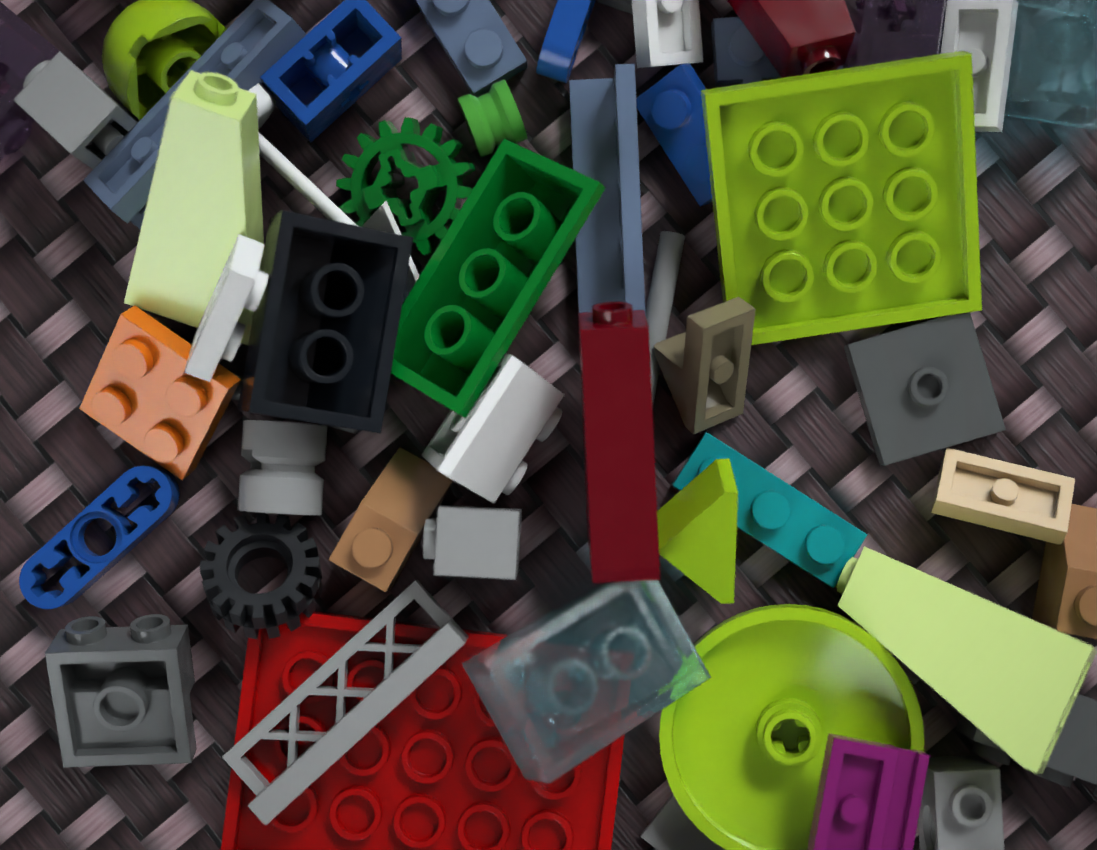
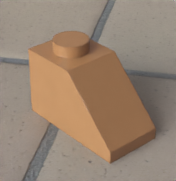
[329,447,454,592]
[1032,504,1097,639]

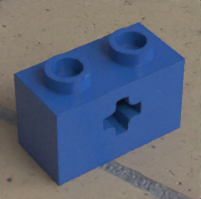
[260,0,402,143]

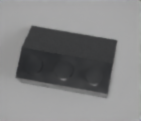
[237,210,413,433]

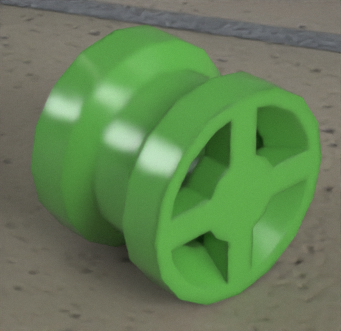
[457,80,527,158]

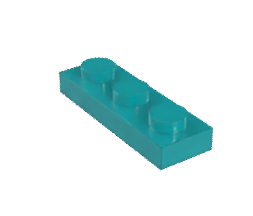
[671,432,867,588]

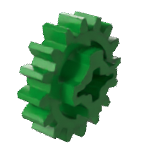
[336,117,475,255]

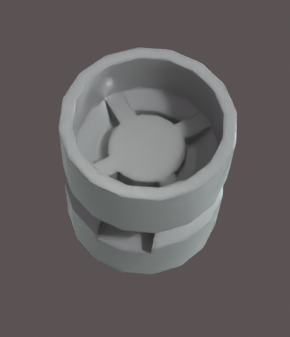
[237,420,328,515]

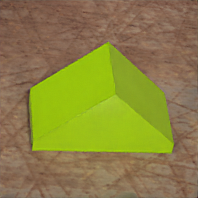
[657,458,738,604]

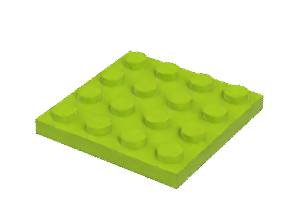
[701,51,982,345]

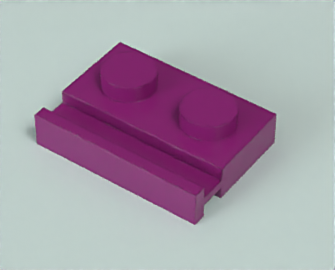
[807,733,930,850]

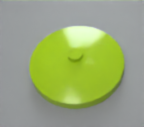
[659,604,925,850]

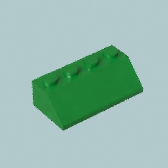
[391,139,606,419]

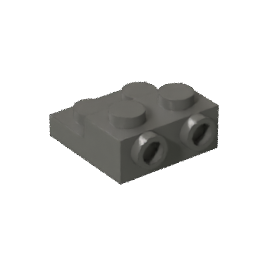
[45,614,197,768]

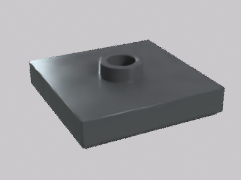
[844,312,1006,466]

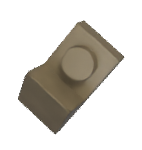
[654,297,756,434]

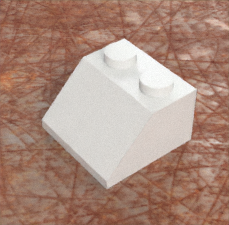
[422,353,564,504]

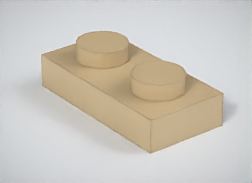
[931,448,1075,545]

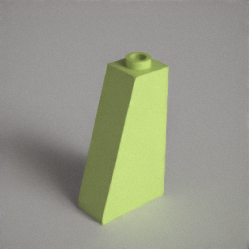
[124,70,264,345]
[837,546,1097,774]

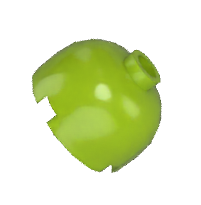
[102,0,227,120]

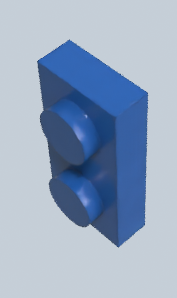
[636,63,712,206]

